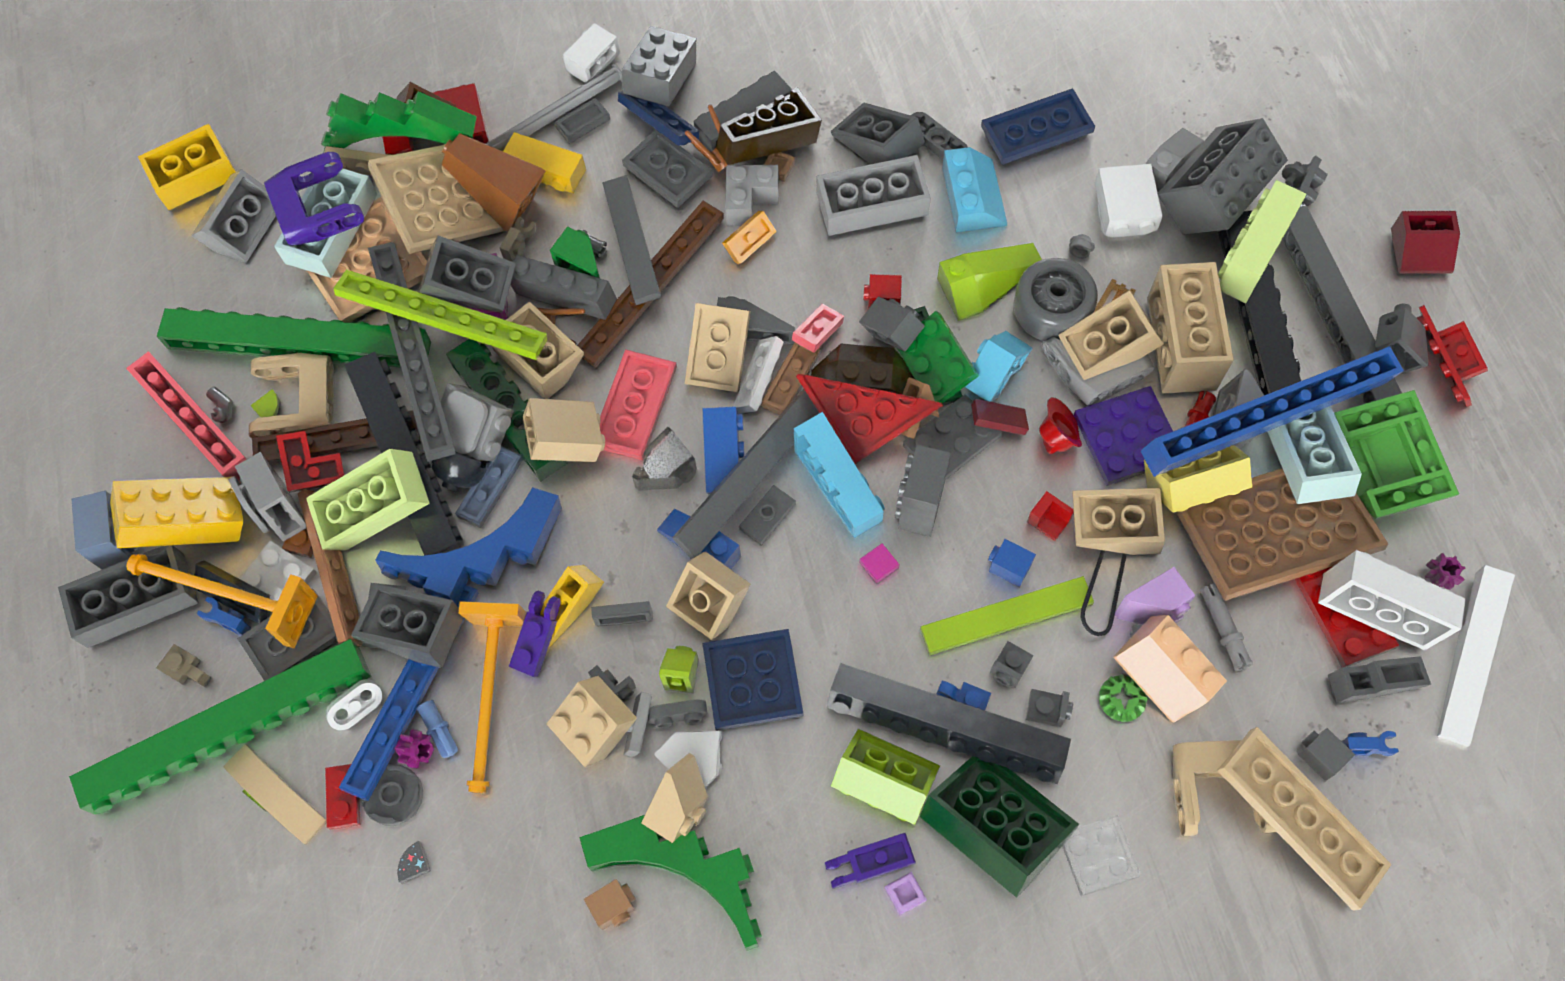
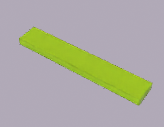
[920,576,1094,656]

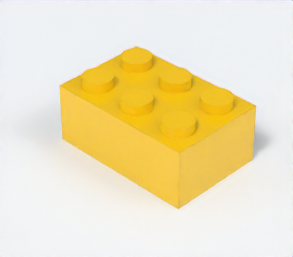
[138,123,236,210]

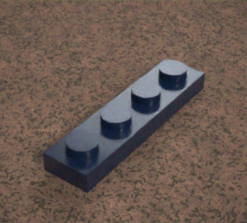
[618,91,700,146]

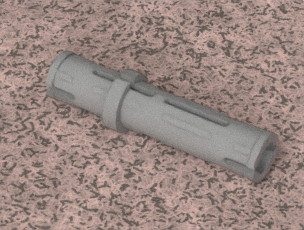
[1200,583,1253,671]

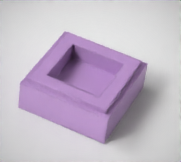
[884,872,927,916]

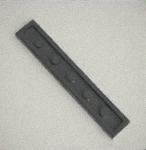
[602,175,661,305]

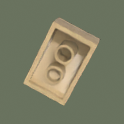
[1058,290,1164,380]
[1072,488,1165,555]

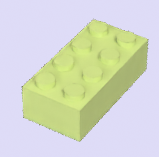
[1218,180,1306,303]
[306,449,430,551]

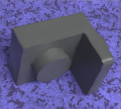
[990,641,1034,688]
[588,665,636,703]
[1025,689,1073,728]

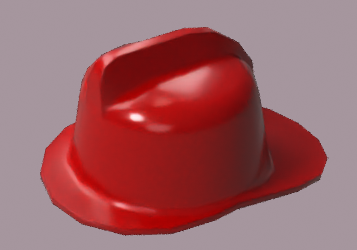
[1039,397,1082,454]

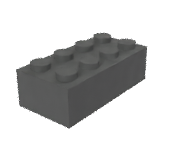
[58,545,199,648]

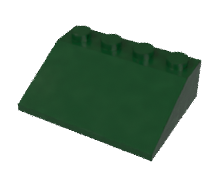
[920,756,1079,898]

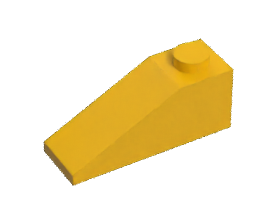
[540,565,604,649]

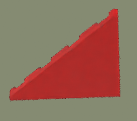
[796,374,943,464]

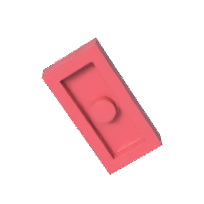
[792,304,844,353]

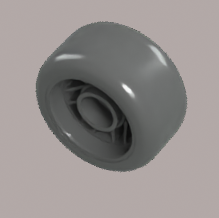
[1014,258,1098,341]

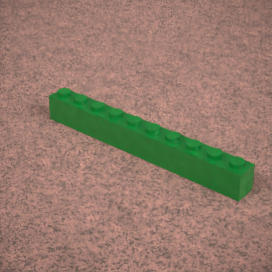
[157,307,431,368]
[69,639,372,814]

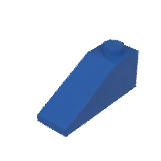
[657,508,741,569]

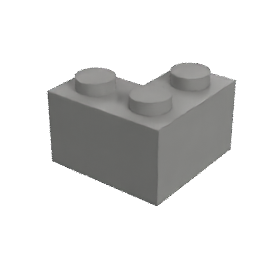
[725,165,779,226]

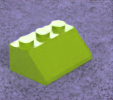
[831,729,941,825]

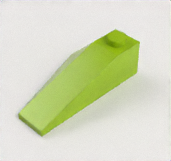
[937,243,1042,321]

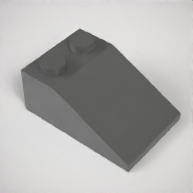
[831,102,925,164]
[419,235,516,313]
[351,584,464,668]

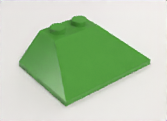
[1334,390,1459,519]

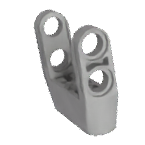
[1042,337,1154,406]

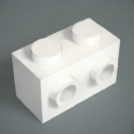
[563,23,620,83]

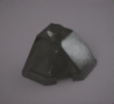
[632,427,697,491]

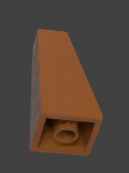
[442,133,545,232]

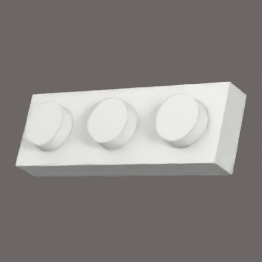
[733,336,784,414]

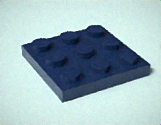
[702,629,804,731]

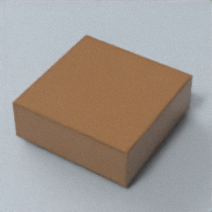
[764,152,795,182]

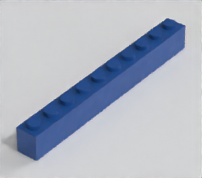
[1141,346,1404,477]

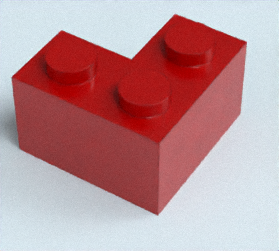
[276,431,344,493]

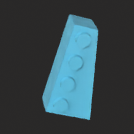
[794,412,885,538]

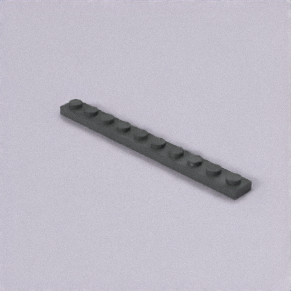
[368,242,456,462]

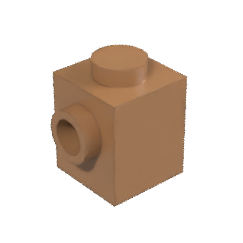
[584,879,636,930]

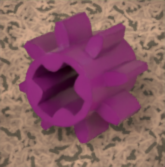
[1425,553,1466,590]
[395,729,434,769]

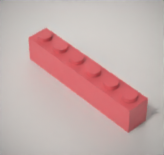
[126,351,247,483]

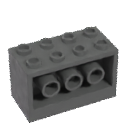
[1157,118,1288,234]

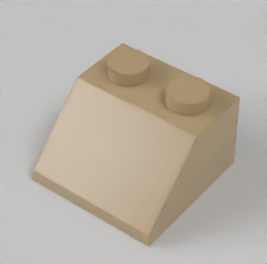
[641,753,708,843]

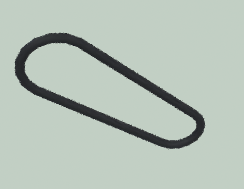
[1080,550,1126,636]

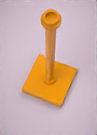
[127,554,318,649]
[459,602,527,793]

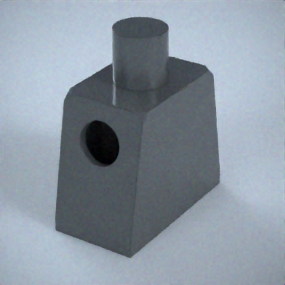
[1375,303,1429,374]

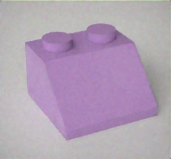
[1115,567,1195,624]

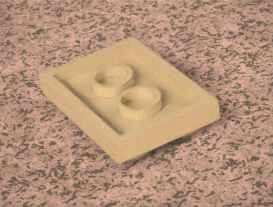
[685,303,751,392]

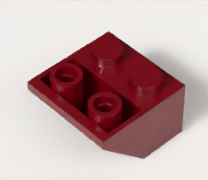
[1391,211,1460,274]

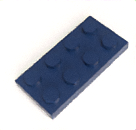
[981,88,1095,165]

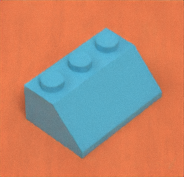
[942,147,1007,233]

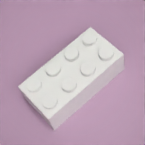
[1318,550,1465,650]

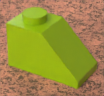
[659,646,699,694]

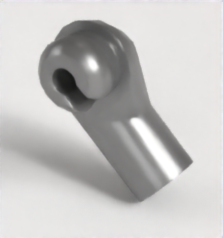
[206,387,233,423]

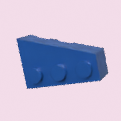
[702,407,745,494]

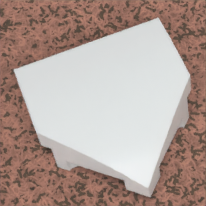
[654,731,722,789]

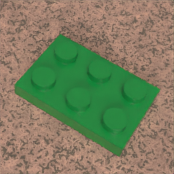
[897,311,979,404]

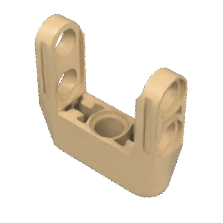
[249,353,334,438]
[1173,740,1276,836]

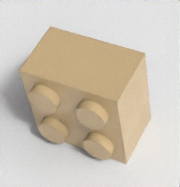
[666,552,751,640]
[547,676,637,767]

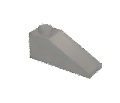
[1146,128,1204,192]

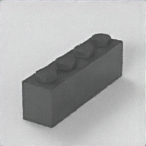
[694,70,792,152]
[510,255,617,320]

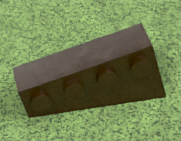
[716,87,822,165]

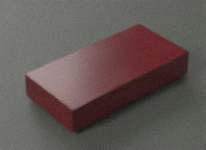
[971,399,1029,435]

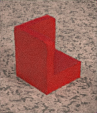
[1027,491,1074,540]

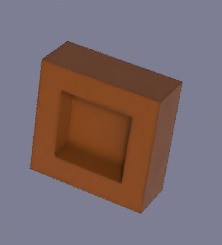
[282,528,313,558]

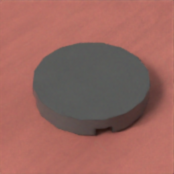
[361,764,423,826]

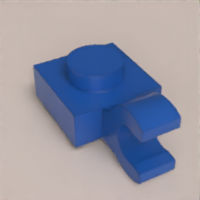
[197,597,251,636]
[936,681,991,710]
[1342,731,1399,756]

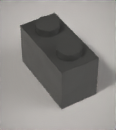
[859,297,925,352]

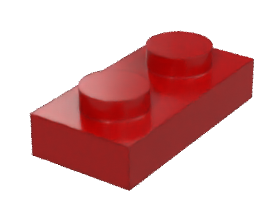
[325,764,361,830]

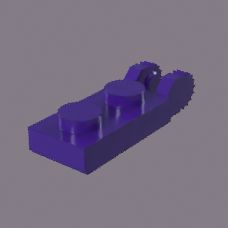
[509,590,561,677]
[825,833,916,889]

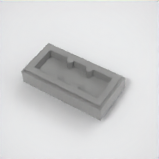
[623,692,652,757]

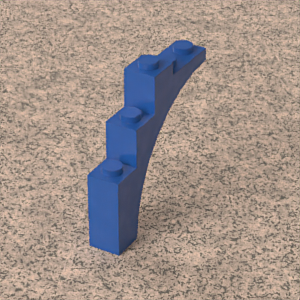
[375,487,562,605]

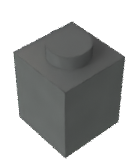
[1298,728,1355,781]

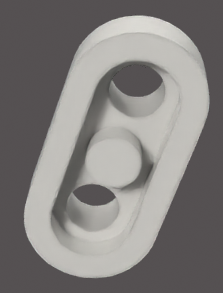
[326,679,382,730]

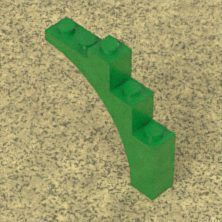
[321,91,477,153]
[579,815,762,951]

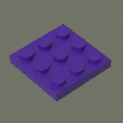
[1073,386,1173,486]

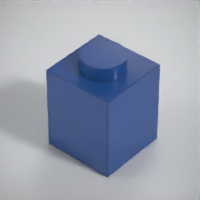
[988,539,1036,588]

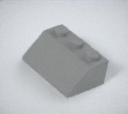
[191,169,276,262]

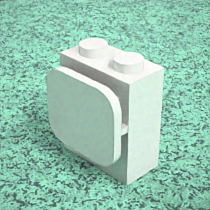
[1095,164,1162,238]

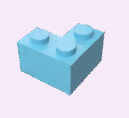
[965,331,1033,402]

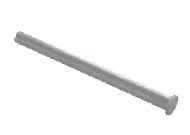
[486,63,622,151]

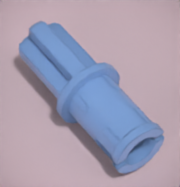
[417,700,458,758]

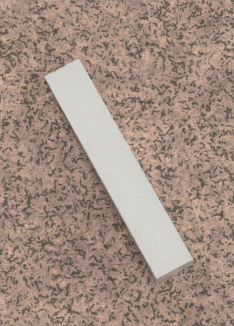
[1437,565,1515,746]

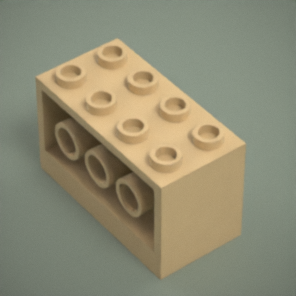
[1147,262,1234,393]

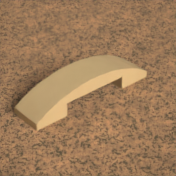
[223,744,327,845]

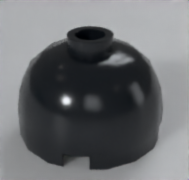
[431,451,490,492]

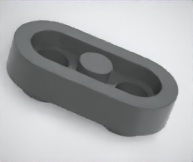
[648,700,708,728]

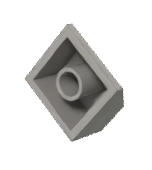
[1213,369,1264,449]

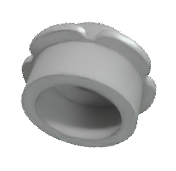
[1069,234,1095,258]

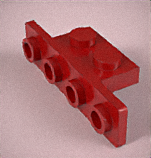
[1416,305,1488,408]

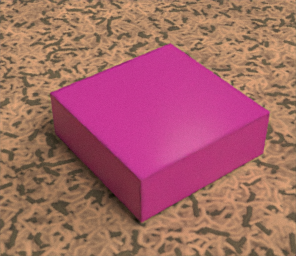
[859,543,900,584]

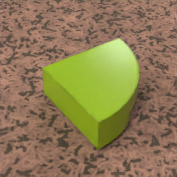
[250,389,280,417]

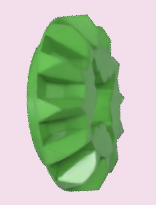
[1099,674,1148,722]

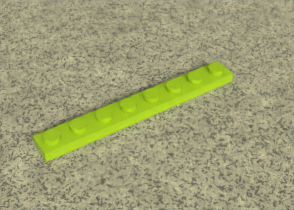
[333,269,547,360]

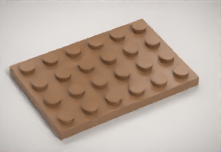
[1176,468,1388,601]

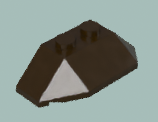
[811,343,916,394]

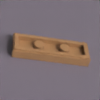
[761,342,821,415]

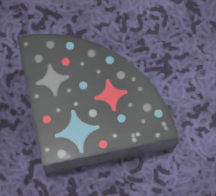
[397,841,430,884]

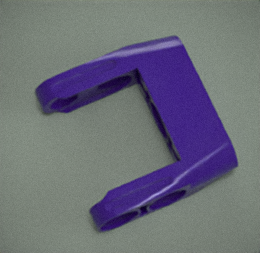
[264,152,364,246]

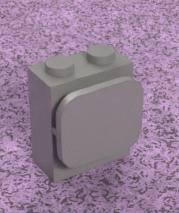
[441,383,514,462]
[228,452,307,541]

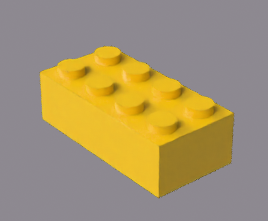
[110,477,243,548]

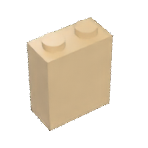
[523,398,605,462]

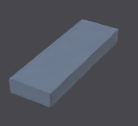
[455,446,523,528]

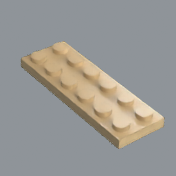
[1217,727,1391,911]

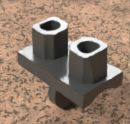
[1282,156,1328,206]

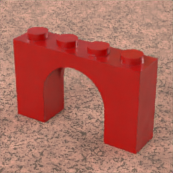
[382,83,489,155]

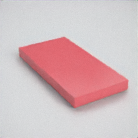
[600,349,677,461]

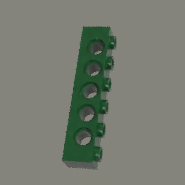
[446,339,568,482]

